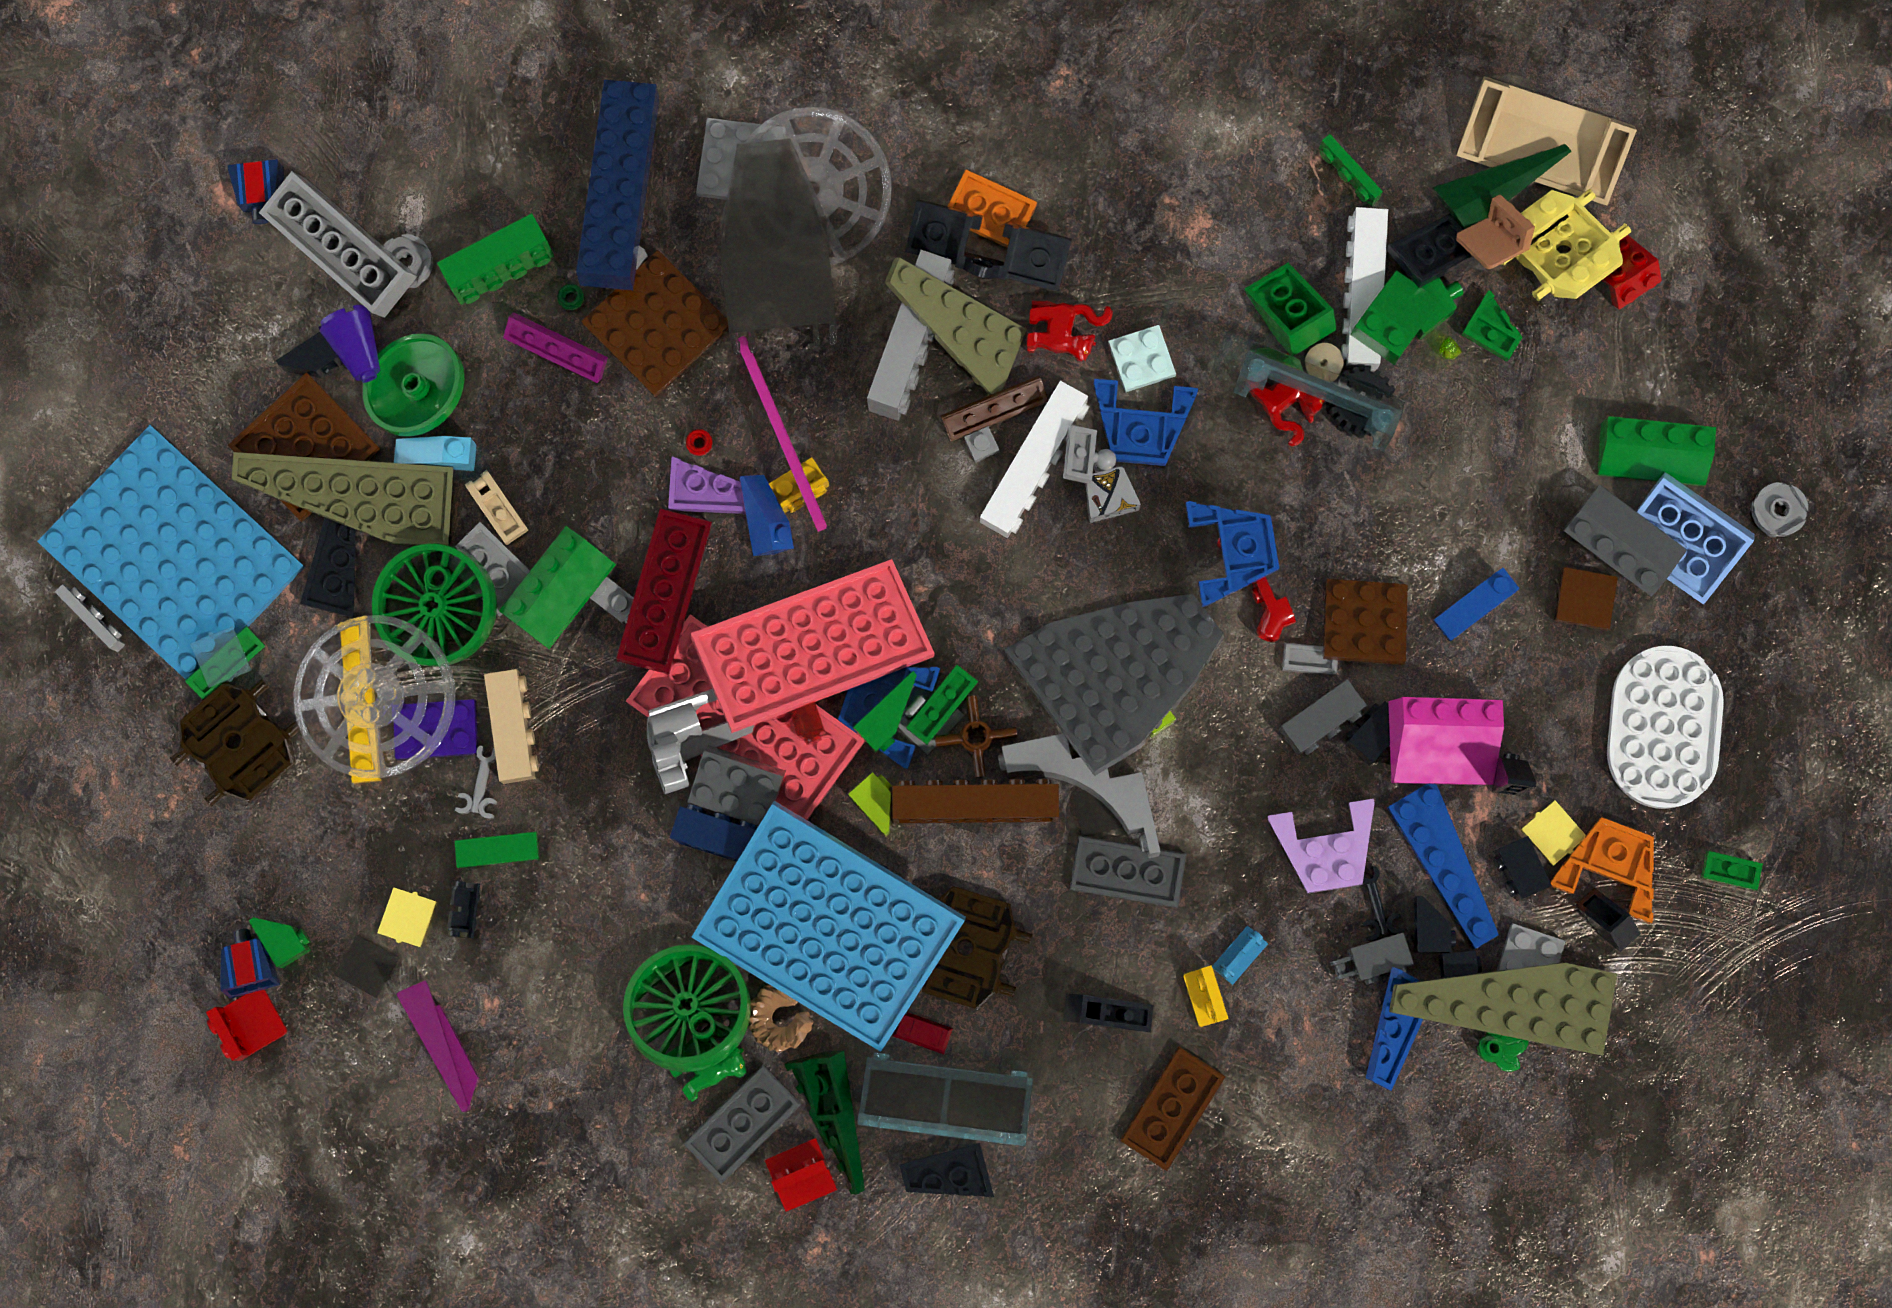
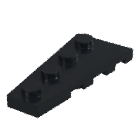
[300,518,356,619]

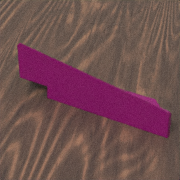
[396,980,480,1112]

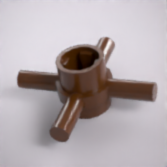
[935,696,1017,778]

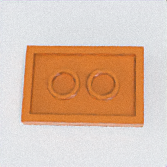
[948,170,1037,248]

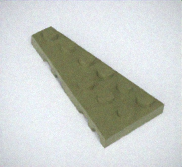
[885,257,1026,396]

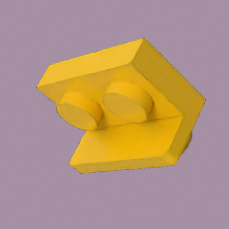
[769,457,829,513]
[1183,965,1229,1027]

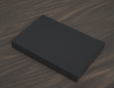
[1387,213,1475,288]

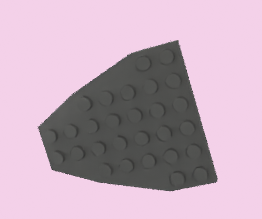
[1005,594,1224,776]

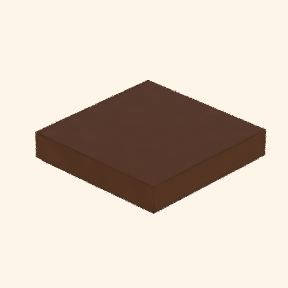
[1554,567,1618,631]

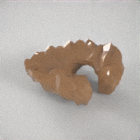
[749,984,814,1052]

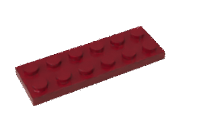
[616,509,712,675]

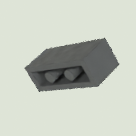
[1278,679,1367,756]

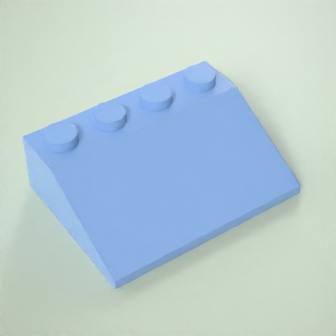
[1636,472,1755,605]

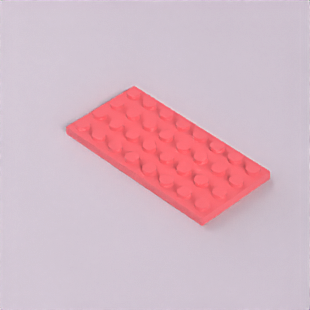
[691,559,935,733]
[626,614,865,821]

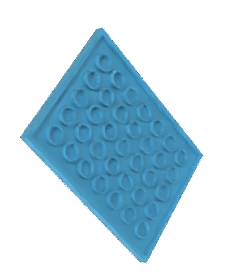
[37,425,305,679]
[692,801,966,1052]

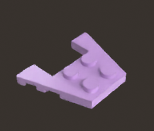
[1268,799,1374,894]

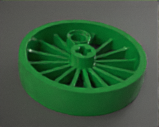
[372,543,497,667]
[623,945,751,1072]

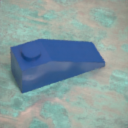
[740,475,794,556]
[1433,568,1520,641]

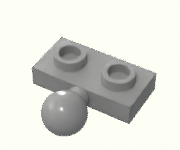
[1063,425,1116,484]

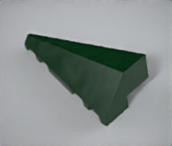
[1432,144,1572,229]
[785,1051,865,1194]

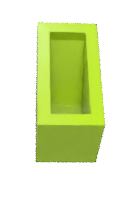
[848,772,892,837]

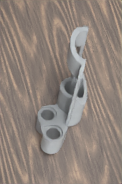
[647,689,754,795]

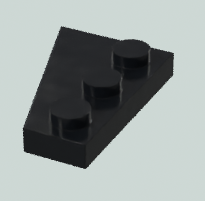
[899,1143,994,1197]

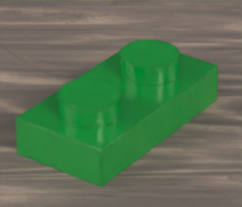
[1701,851,1763,891]

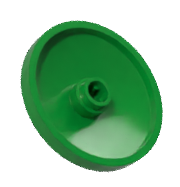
[363,333,465,436]

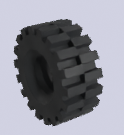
[1326,367,1397,438]

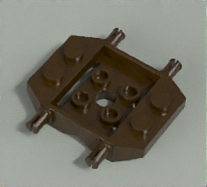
[170,679,304,807]
[920,886,1033,1010]

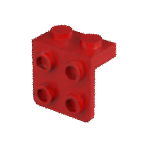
[1602,235,1662,310]
[206,989,287,1061]

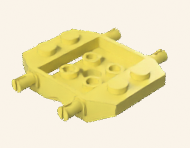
[1501,189,1631,301]

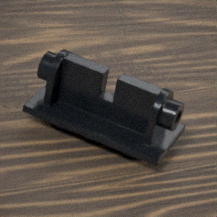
[447,881,480,938]

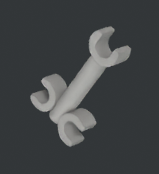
[455,746,497,819]

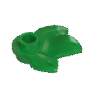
[1477,1032,1529,1072]

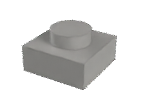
[964,426,999,463]

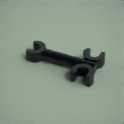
[1361,866,1405,941]

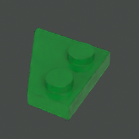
[1461,290,1522,362]

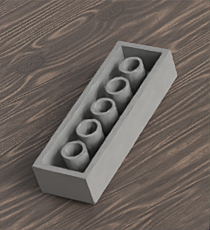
[259,171,418,318]
[867,250,955,421]

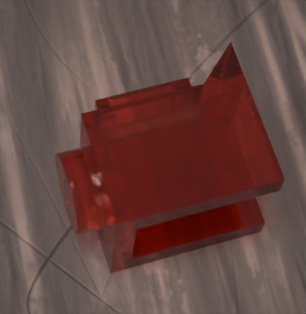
[787,701,826,745]

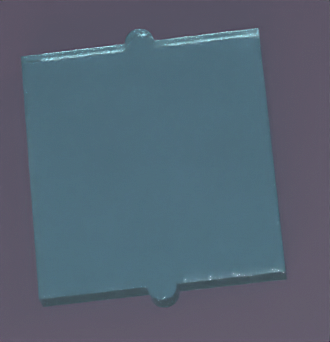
[190,626,252,688]

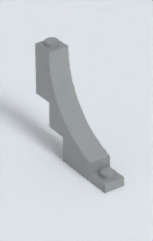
[998,734,1161,858]

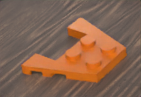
[1550,817,1654,924]

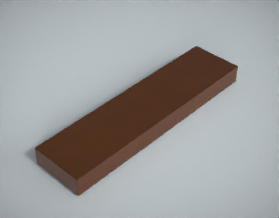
[940,376,1048,442]

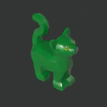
[666,1017,746,1102]

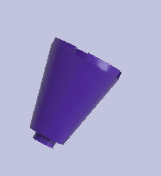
[318,305,380,383]

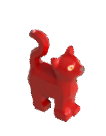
[1027,301,1113,362]
[1245,353,1326,446]

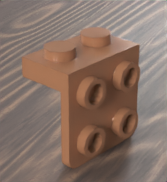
[1456,195,1535,269]

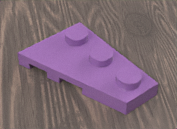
[668,456,746,514]

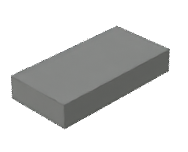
[1282,643,1338,676]

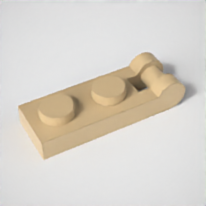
[465,470,529,546]

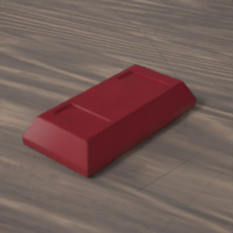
[892,1012,953,1055]

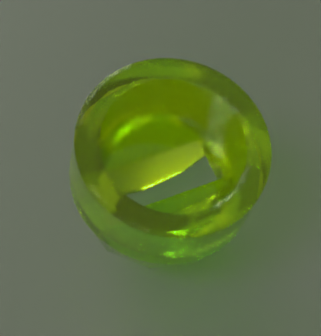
[1439,336,1463,360]

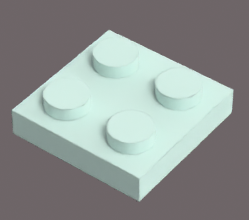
[1108,325,1176,393]

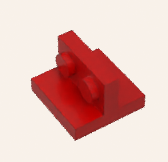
[765,1138,838,1212]

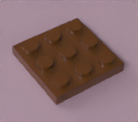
[1323,579,1408,665]

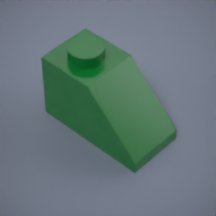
[249,917,311,968]

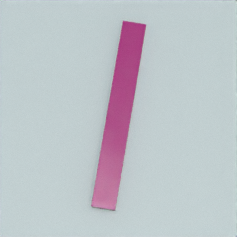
[735,336,827,532]

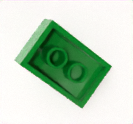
[1244,262,1336,357]
[1351,270,1441,365]

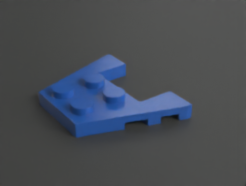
[1093,379,1198,466]
[1185,501,1279,607]
[838,667,941,770]

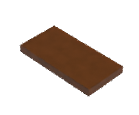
[1119,1046,1226,1171]

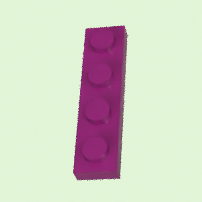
[503,312,608,383]

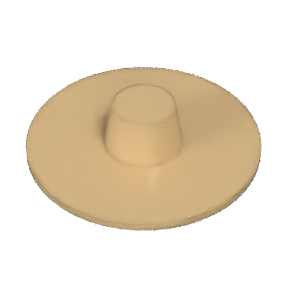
[1305,343,1344,383]

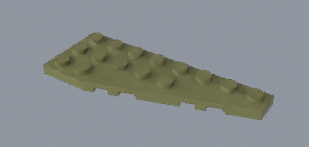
[232,452,454,546]
[1389,962,1617,1056]

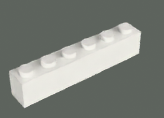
[1341,207,1388,371]
[980,381,1090,538]

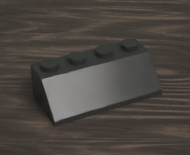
[1564,484,1687,597]

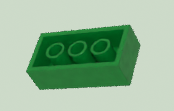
[437,213,554,305]

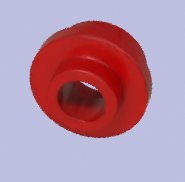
[686,429,713,456]

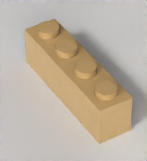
[484,669,539,784]

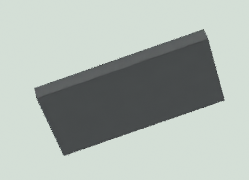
[1069,835,1186,908]
[683,1065,802,1184]

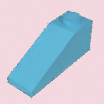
[394,436,477,471]

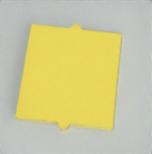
[1521,800,1586,866]
[377,887,437,947]

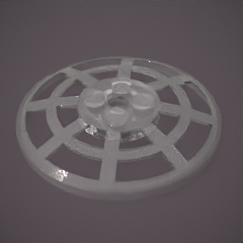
[732,107,892,268]
[294,615,455,779]

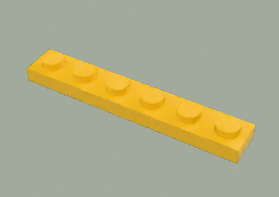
[340,620,381,784]

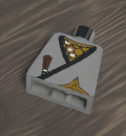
[1085,463,1140,523]

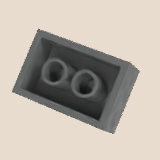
[688,745,786,826]

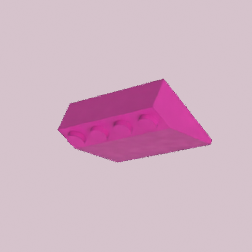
[1388,697,1504,785]

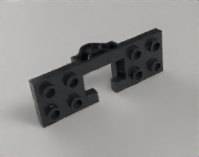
[905,199,1072,291]

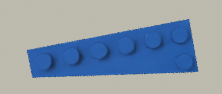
[1387,784,1499,949]

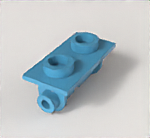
[1212,925,1268,985]

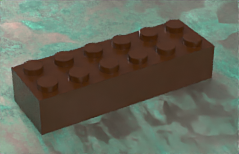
[892,779,1059,824]

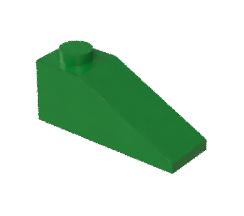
[853,671,917,752]

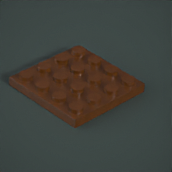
[581,250,732,398]
[228,372,380,522]

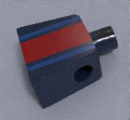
[228,159,284,224]
[220,929,280,999]

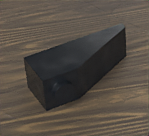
[1492,754,1536,796]
[1063,994,1154,1033]

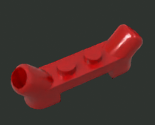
[1217,538,1296,642]

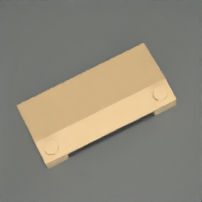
[1456,76,1637,206]

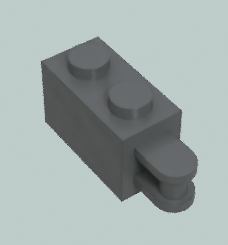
[1330,933,1414,985]

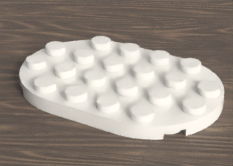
[1607,646,1723,809]

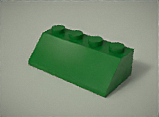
[1597,416,1716,487]
[499,526,616,649]

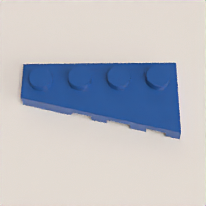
[1366,967,1423,1091]

